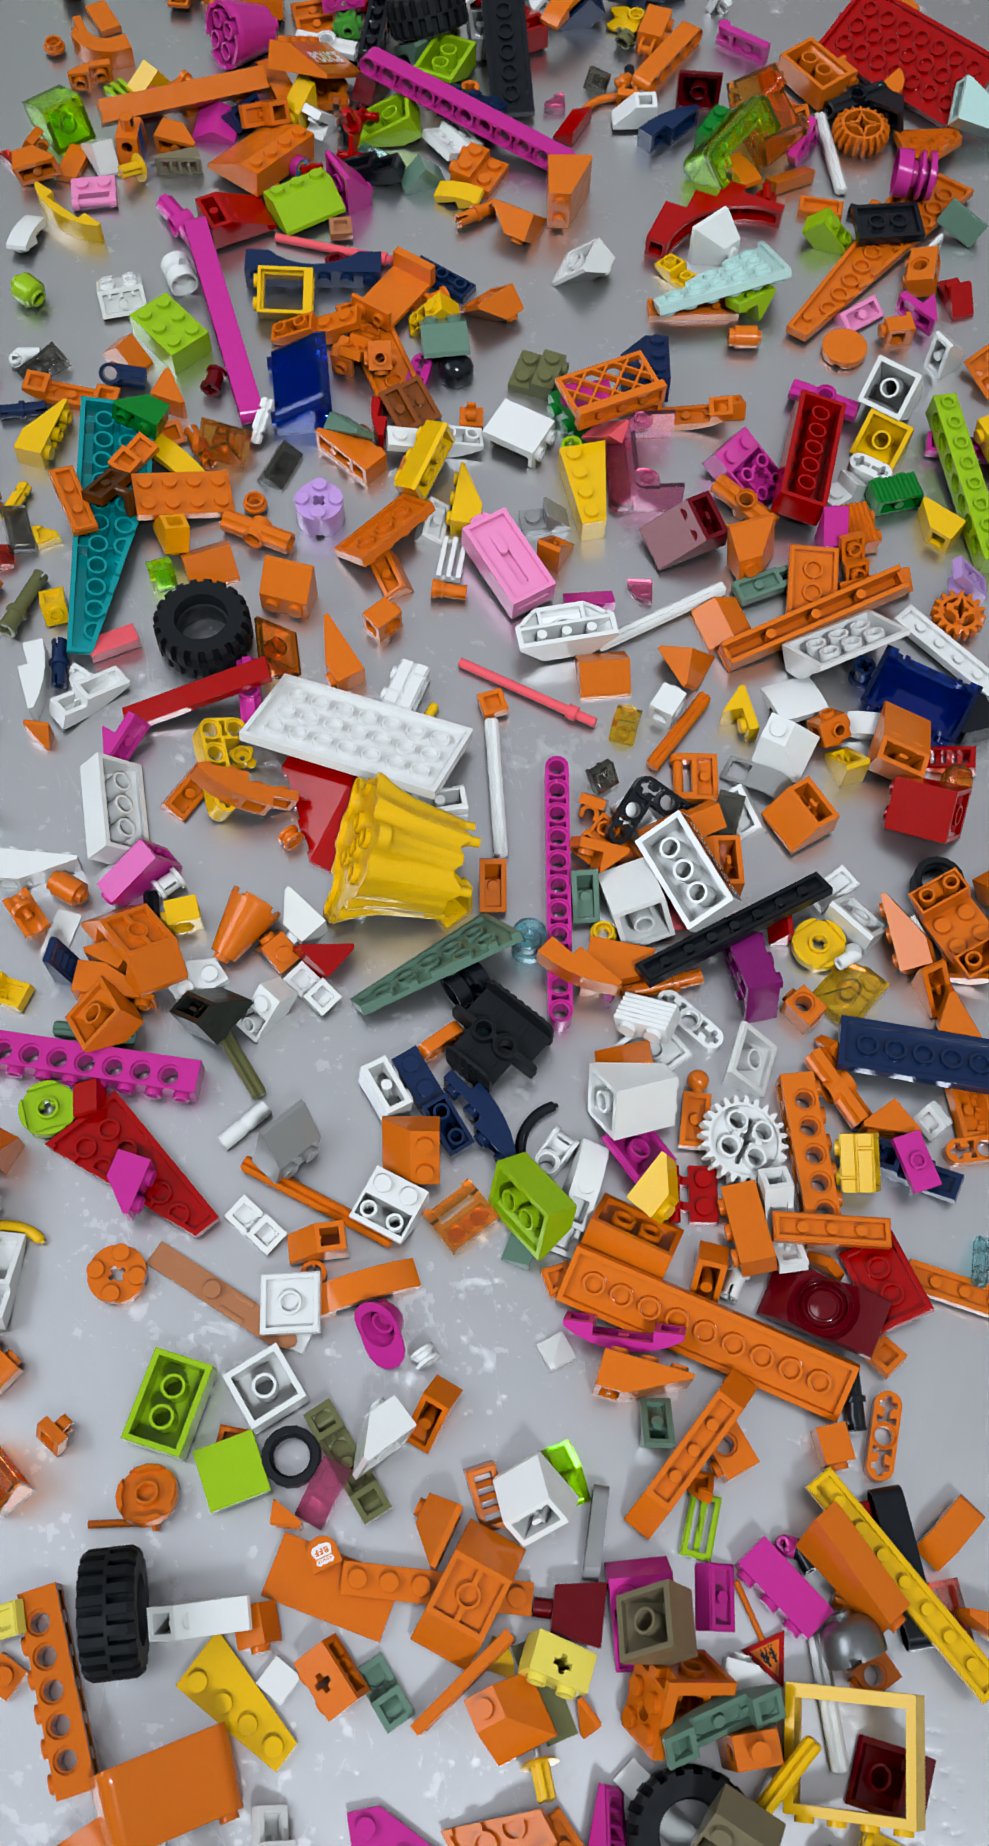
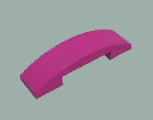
[563,1311,687,1352]

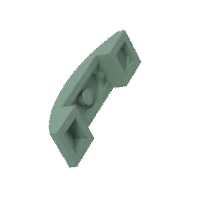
[661,1684,786,1771]

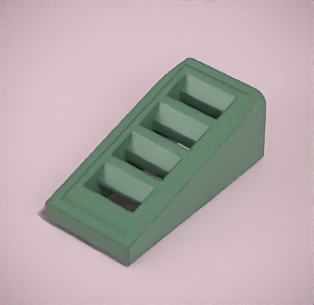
[324,411,375,440]

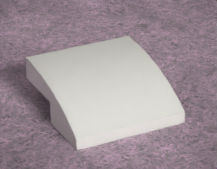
[422,119,484,162]
[759,677,829,723]

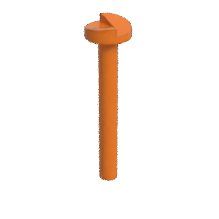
[88,1519,162,1531]

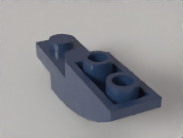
[391,1045,475,1157]
[443,1070,516,1163]

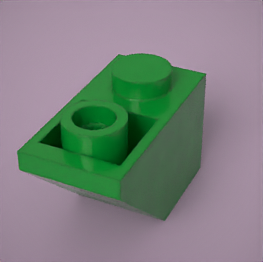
[112,394,170,440]

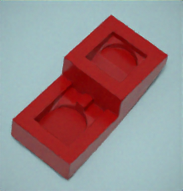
[371,396,388,450]

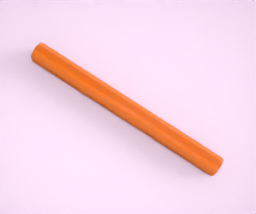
[240,1156,394,1248]

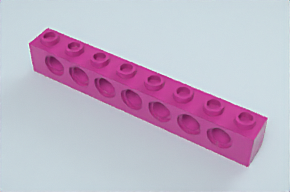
[0,1030,205,1103]

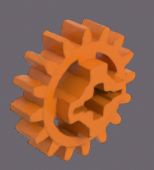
[930,590,986,641]

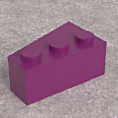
[723,932,783,1023]

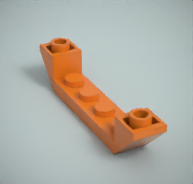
[623,1368,758,1540]

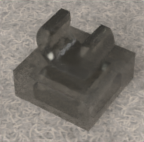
[583,66,611,96]
[585,758,619,795]

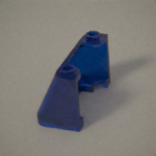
[267,331,332,436]
[860,644,983,747]

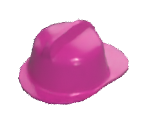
[354,1298,405,1369]

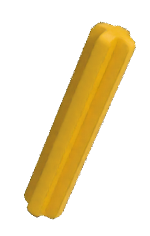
[755,1735,822,1814]

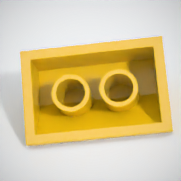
[394,420,456,500]

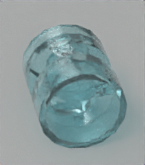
[511,918,547,965]

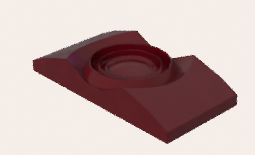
[756,1267,892,1360]

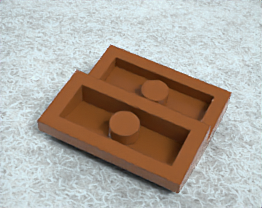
[378,374,442,428]

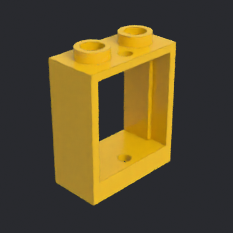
[253,265,315,320]

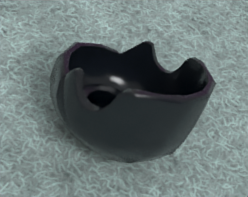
[438,355,474,388]

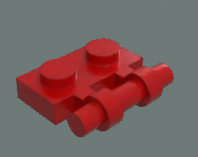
[669,1165,719,1225]

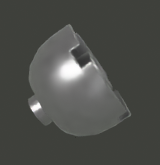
[820,1608,888,1671]

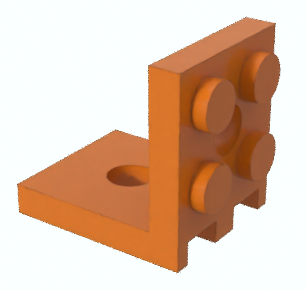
[621,1649,737,1761]

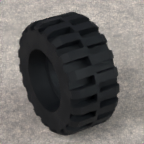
[385,0,469,41]
[153,579,254,678]
[75,1544,149,1683]
[625,1763,745,1846]

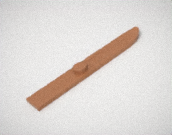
[146,1241,297,1350]

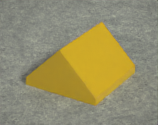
[849,408,915,471]

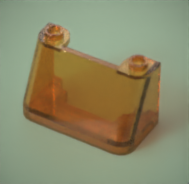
[726,63,810,171]

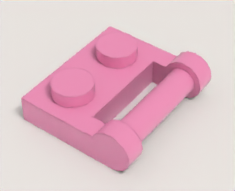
[71,175,118,212]

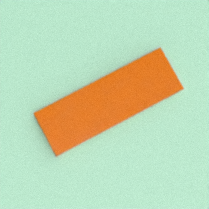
[335,301,416,409]

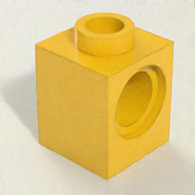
[160,894,204,936]

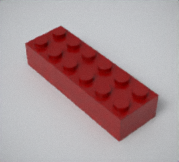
[770,389,846,526]

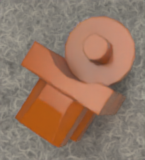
[2,887,52,941]

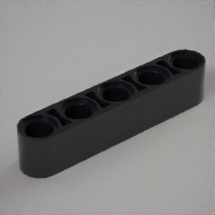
[867,1484,935,1653]

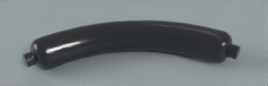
[515,1101,559,1154]

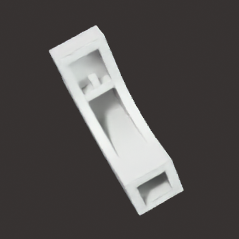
[757,1165,809,1274]

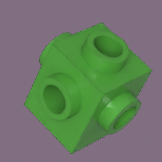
[332,8,364,41]

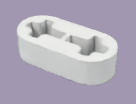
[847,453,892,483]

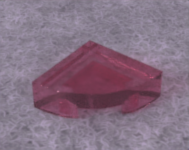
[544,92,565,114]
[627,579,652,605]

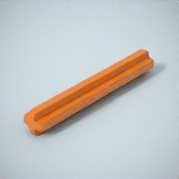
[646,692,711,771]

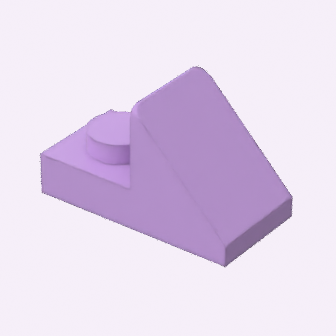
[948,556,988,600]

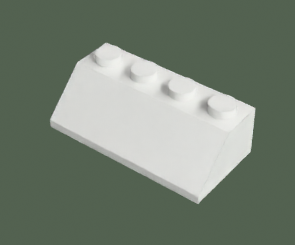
[80,752,150,864]

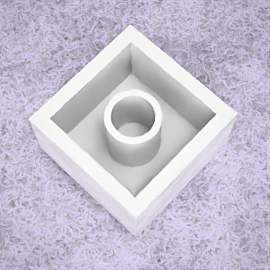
[222,1343,309,1435]

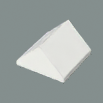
[822,893,889,956]
[722,1021,778,1097]

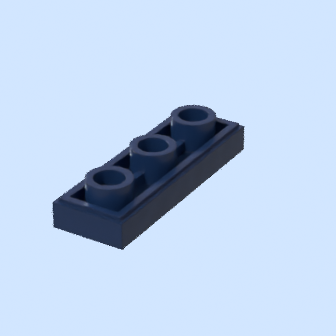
[420,255,476,304]

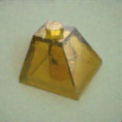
[812,964,891,1025]

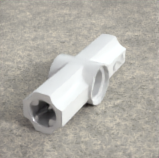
[295,29,360,62]

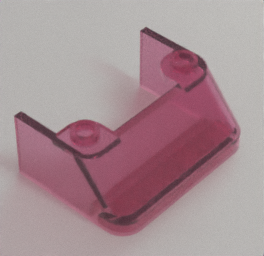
[605,410,685,513]

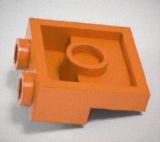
[449,142,509,199]

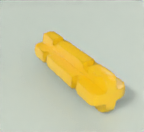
[0,481,32,523]

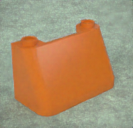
[88,1722,244,1846]

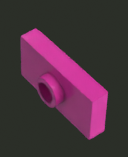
[890,1130,942,1195]

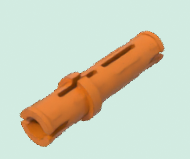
[620,967,704,999]

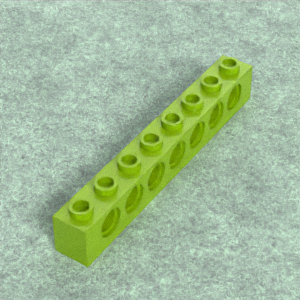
[925,393,989,574]

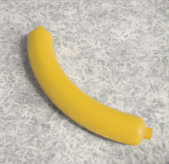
[0,1220,46,1245]

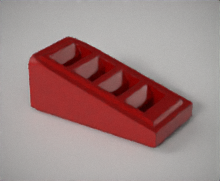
[926,746,976,777]

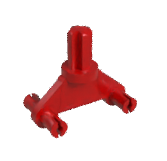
[336,105,380,159]

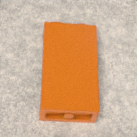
[351,246,435,332]

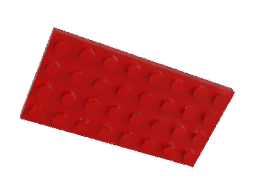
[819,0,989,128]

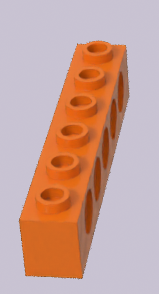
[775,1071,843,1248]
[17,1582,100,1802]

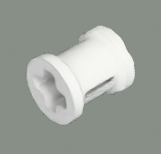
[150,867,187,901]

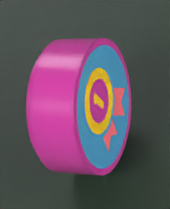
[289,154,309,177]

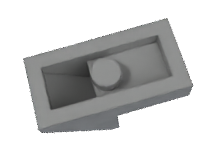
[519,497,570,536]

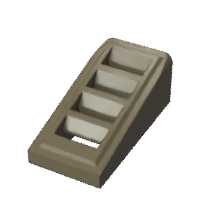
[154,146,203,176]

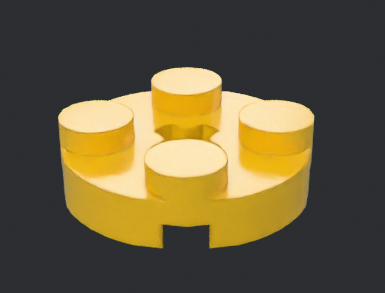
[790,918,846,973]

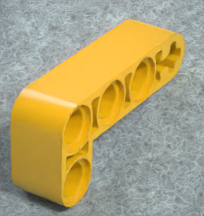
[192,717,245,822]

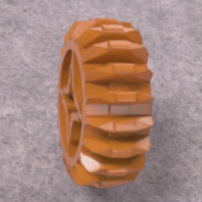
[831,105,890,159]

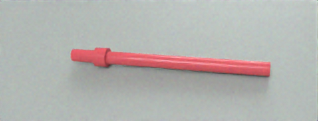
[275,233,393,267]
[458,658,598,728]

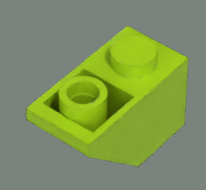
[802,207,853,256]

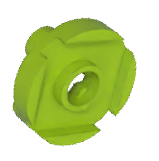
[18,1080,76,1138]

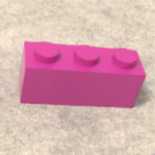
[734,1536,834,1640]

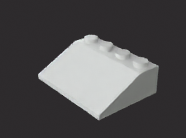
[781,609,911,679]

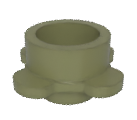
[615,27,636,49]

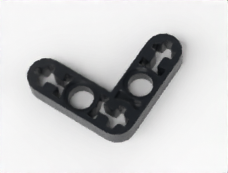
[605,776,694,844]

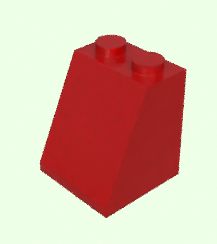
[883,775,972,844]

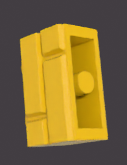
[834,1132,881,1193]

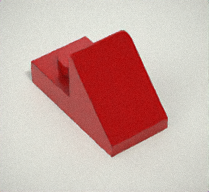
[936,277,974,321]

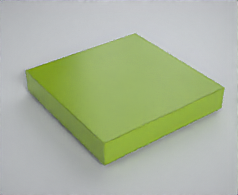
[192,1429,272,1514]

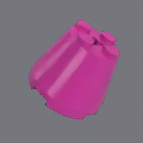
[205,0,279,70]

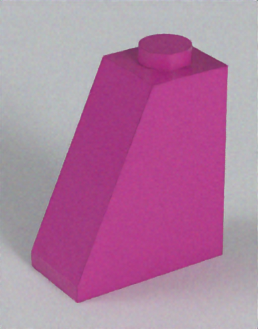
[96,838,182,907]

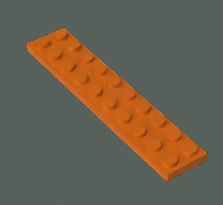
[556,1243,860,1423]

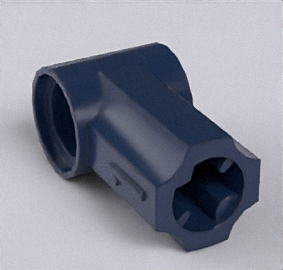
[99,361,147,389]

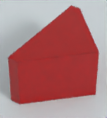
[293,943,354,978]

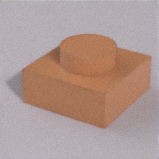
[329,216,353,241]

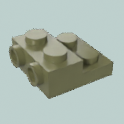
[508,349,569,401]

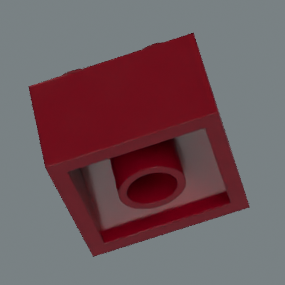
[675,70,723,111]
[845,1734,936,1817]

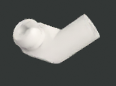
[834,943,862,970]

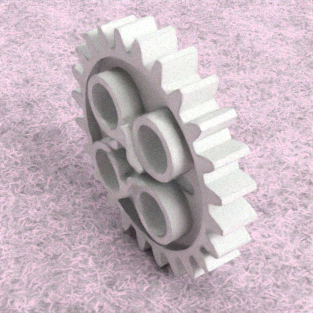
[697,1095,789,1185]

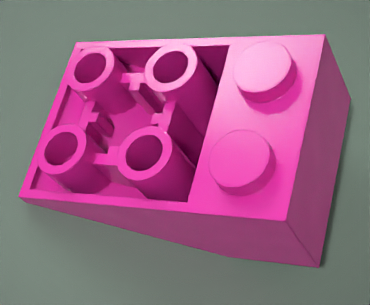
[702,426,779,506]
[604,1556,673,1673]

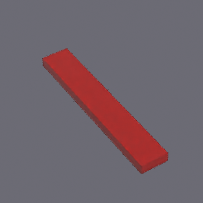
[122,656,273,726]

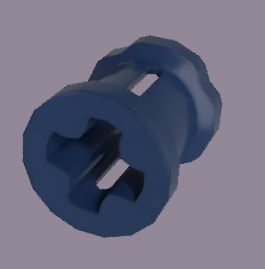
[848,656,876,688]

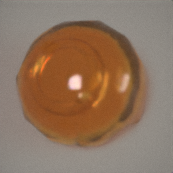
[940,764,973,792]

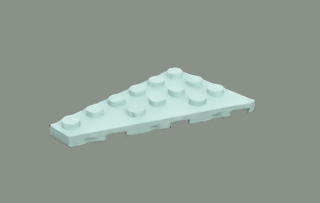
[653,241,792,316]

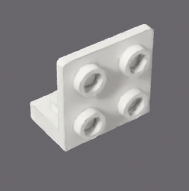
[96,272,147,320]

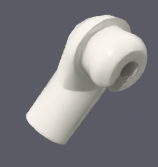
[8,347,42,367]

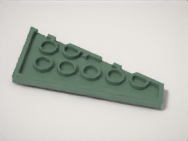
[350,912,524,1015]

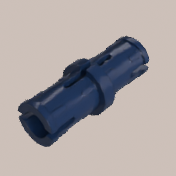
[0,400,48,420]
[49,637,70,690]

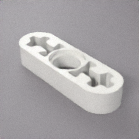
[657,989,724,1053]

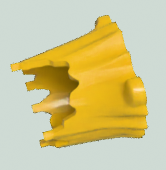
[322,772,481,924]

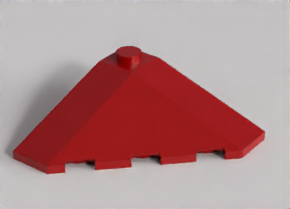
[282,756,358,874]

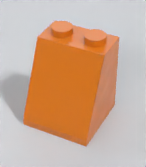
[546,154,592,229]

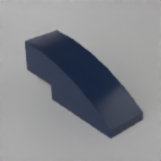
[637,104,699,154]

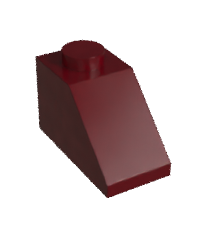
[351,73,390,109]

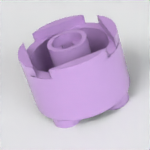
[294,477,345,538]

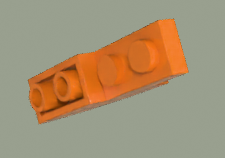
[271,305,362,347]
[189,761,299,816]

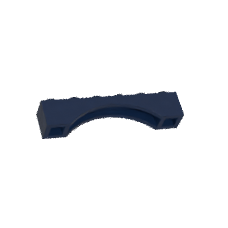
[244,249,382,289]

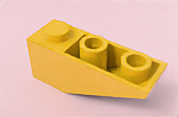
[13,399,73,469]
[446,462,482,537]

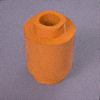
[728,325,762,349]
[46,871,89,907]

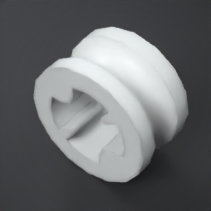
[410,1342,440,1371]

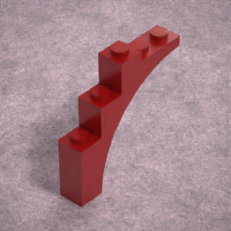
[644,179,785,259]

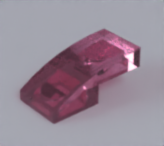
[294,1455,352,1531]

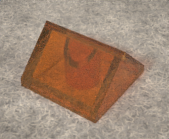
[254,616,301,680]

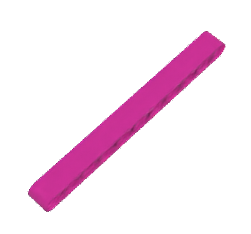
[359,47,576,171]
[183,216,261,426]
[544,756,573,1032]

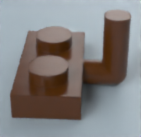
[81,467,136,517]

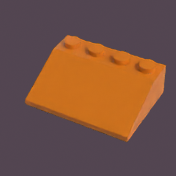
[207,124,314,197]

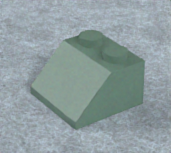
[419,314,471,359]

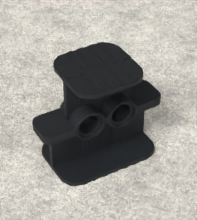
[445,979,554,1093]

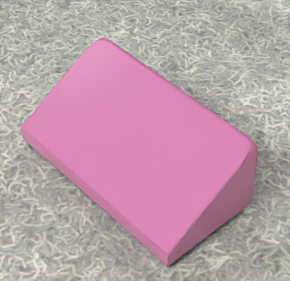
[833,295,884,331]

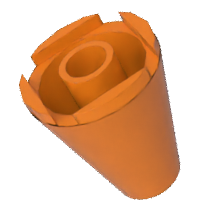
[211,886,281,965]

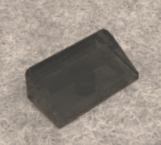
[257,440,303,490]

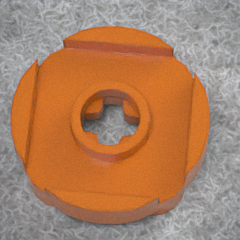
[86,1243,148,1305]

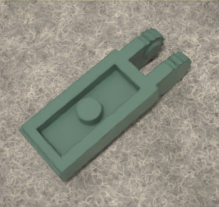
[730,564,788,607]

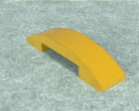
[34,181,105,243]
[153,433,205,472]

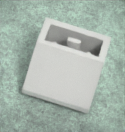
[349,1165,430,1244]
[493,1451,580,1547]

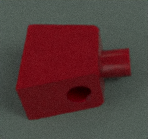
[532,1582,607,1649]

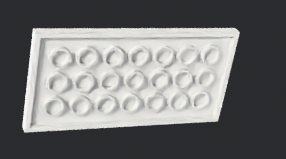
[239,673,474,800]

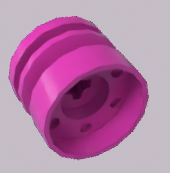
[890,147,939,201]

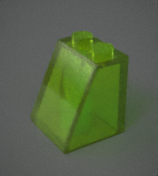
[22,84,96,155]

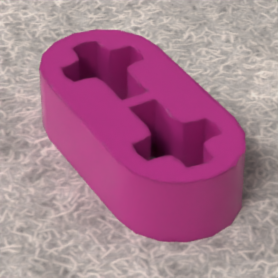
[406,353,432,388]

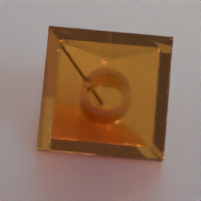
[197,417,253,468]

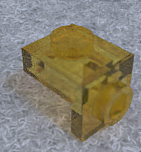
[609,705,643,746]

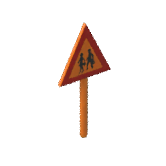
[734,1580,784,1688]

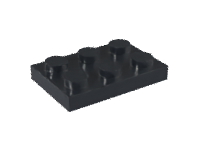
[850,202,926,245]

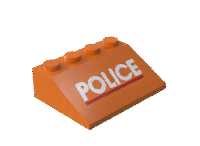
[268,35,363,79]

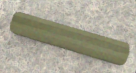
[220,1030,266,1099]

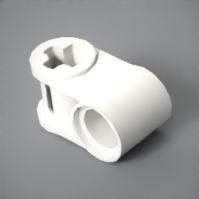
[534,1125,581,1180]

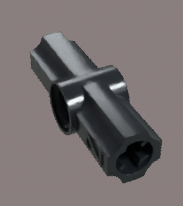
[823,80,887,120]

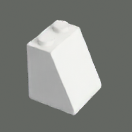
[857,354,923,421]
[598,857,676,946]
[587,1062,679,1141]

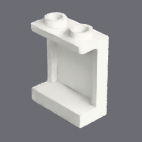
[482,398,556,468]

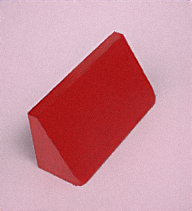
[553,107,592,146]

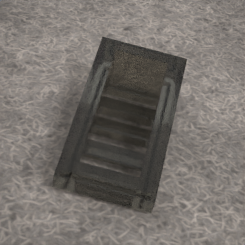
[17,341,71,379]

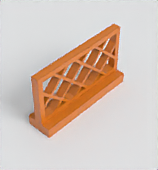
[555,350,667,431]

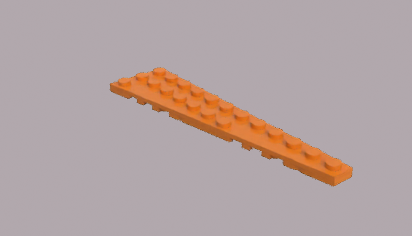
[785,173,974,342]

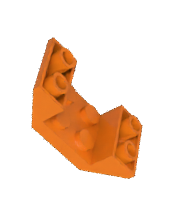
[908,867,989,981]
[81,903,188,998]
[410,1518,526,1670]

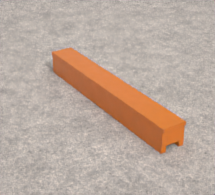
[96,65,270,128]
[717,564,910,673]

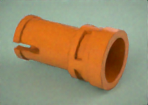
[431,578,467,601]

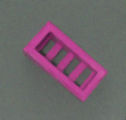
[588,1783,626,1846]

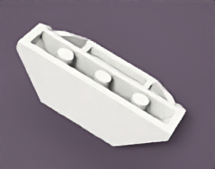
[515,601,619,661]

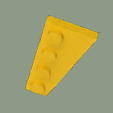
[175,1634,298,1772]

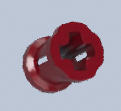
[200,364,227,397]

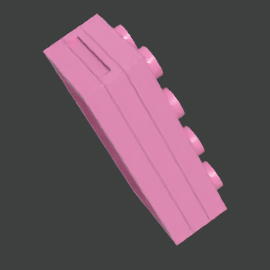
[461,507,556,619]

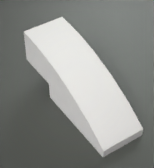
[17,638,51,721]
[49,665,131,730]
[0,1231,27,1330]

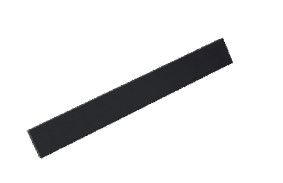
[634,871,833,988]

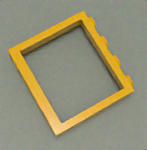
[783,1682,926,1838]

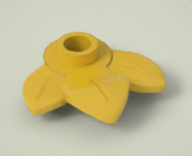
[606,6,645,34]

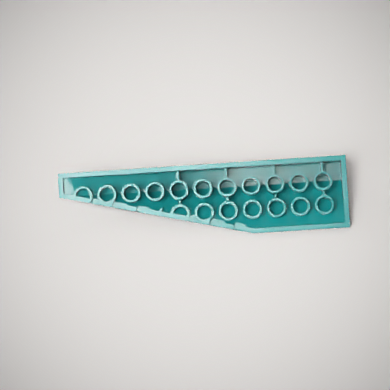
[66,396,153,655]

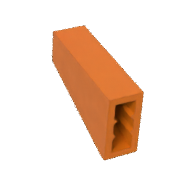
[795,1501,911,1633]

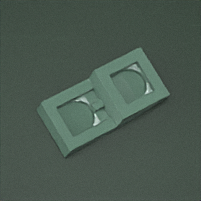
[357,1652,415,1733]

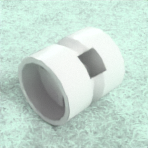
[160,251,198,297]

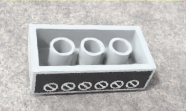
[635,810,744,933]

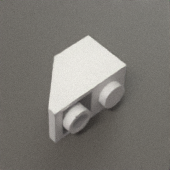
[611,92,658,130]
[236,977,299,1043]

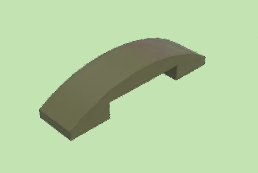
[303,1399,392,1525]

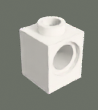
[647,682,687,729]

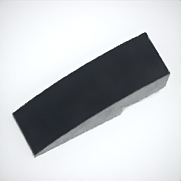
[341,150,406,185]

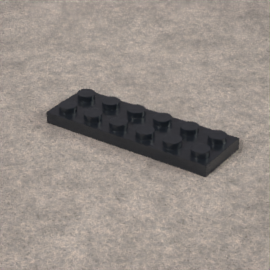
[481,0,535,118]

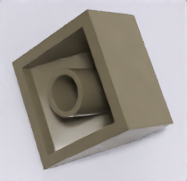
[616,1579,698,1665]

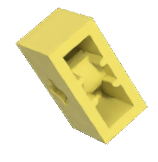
[517,1628,597,1700]

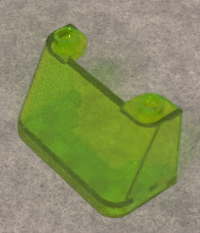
[683,94,781,190]

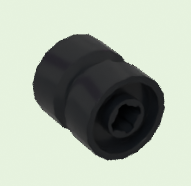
[441,962,491,1007]

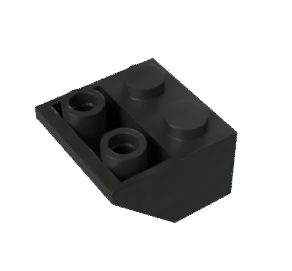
[169,987,253,1045]

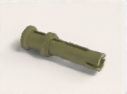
[0,569,48,638]

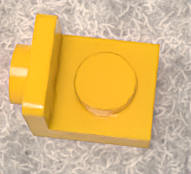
[38,586,69,627]

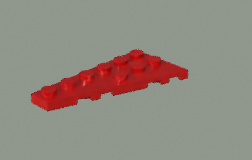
[45,1091,220,1238]

